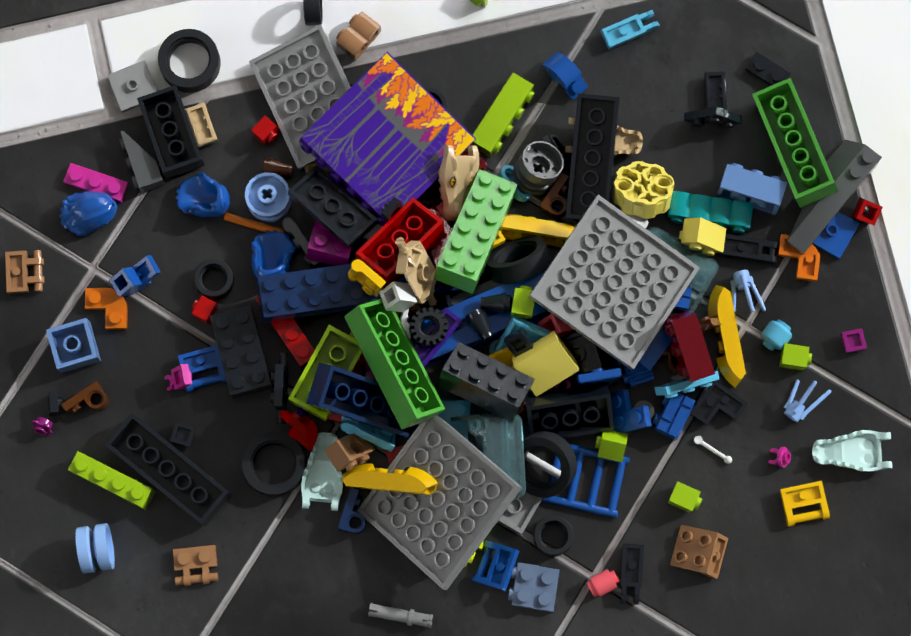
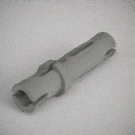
[368,603,433,628]

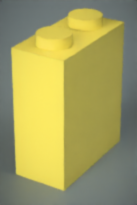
[511,331,579,397]

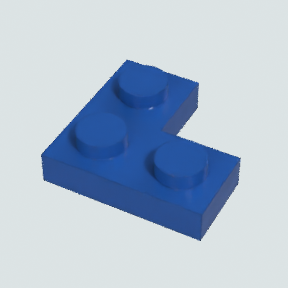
[610,390,652,433]

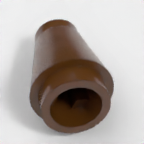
[262,157,293,177]

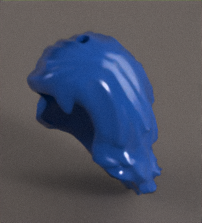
[176,172,230,217]
[59,191,118,236]
[251,230,297,279]

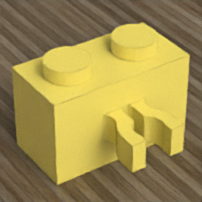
[679,217,726,256]

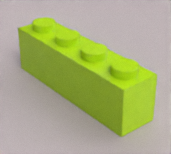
[471,73,535,157]
[68,451,156,510]

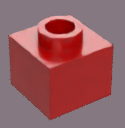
[251,116,279,146]
[852,197,883,226]
[191,296,218,325]

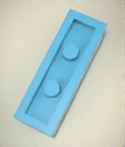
[654,371,719,398]

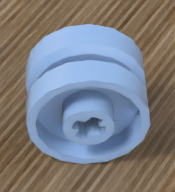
[245,172,292,223]
[76,523,115,574]

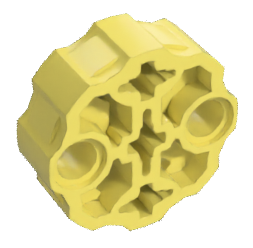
[612,161,674,219]

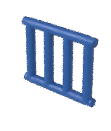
[542,444,630,518]

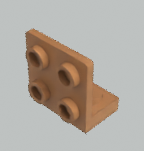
[670,525,728,579]

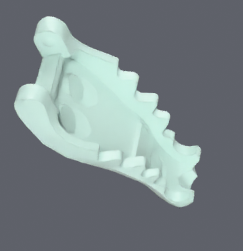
[812,430,892,472]
[301,432,343,511]

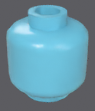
[761,319,792,351]

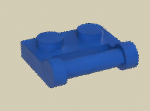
[178,345,227,392]
[472,540,519,591]

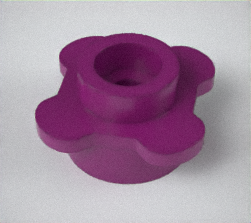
[31,417,53,435]

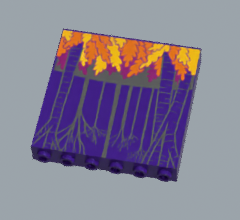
[299,52,476,227]

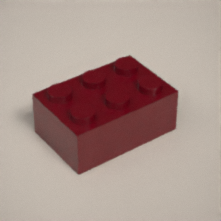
[663,311,715,382]

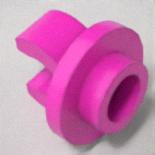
[769,447,791,468]

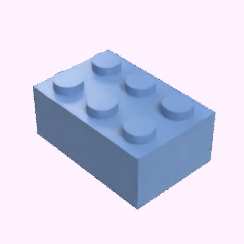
[716,163,787,215]

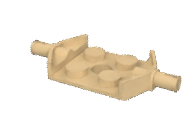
[395,237,437,306]

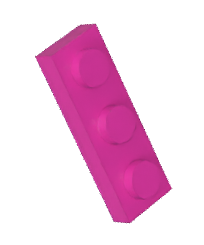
[63,163,129,203]

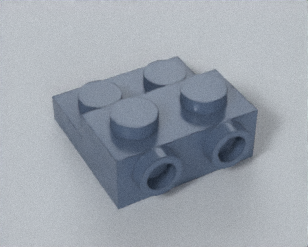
[508,562,560,612]

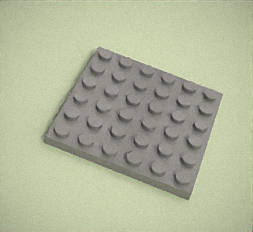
[528,195,700,370]
[357,415,522,590]

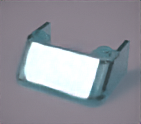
[647,227,718,313]
[450,414,526,499]

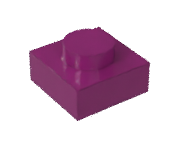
[841,328,867,354]

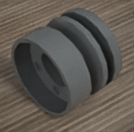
[512,141,564,196]

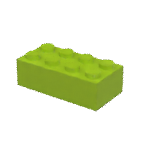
[288,325,363,421]

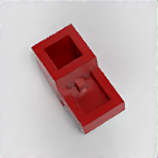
[278,409,318,451]

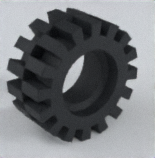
[409,307,448,348]

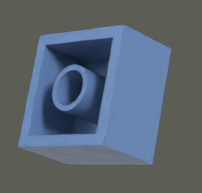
[46,318,101,373]

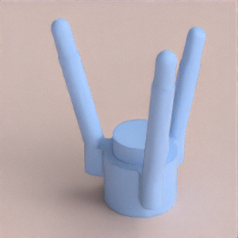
[730,270,766,312]
[784,380,831,422]

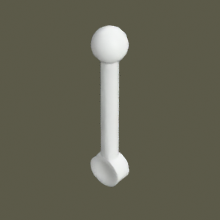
[694,436,732,464]

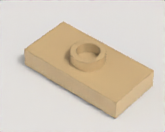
[185,103,218,148]

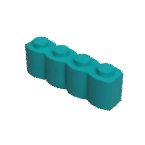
[667,191,754,234]

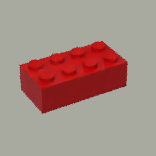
[356,197,445,287]

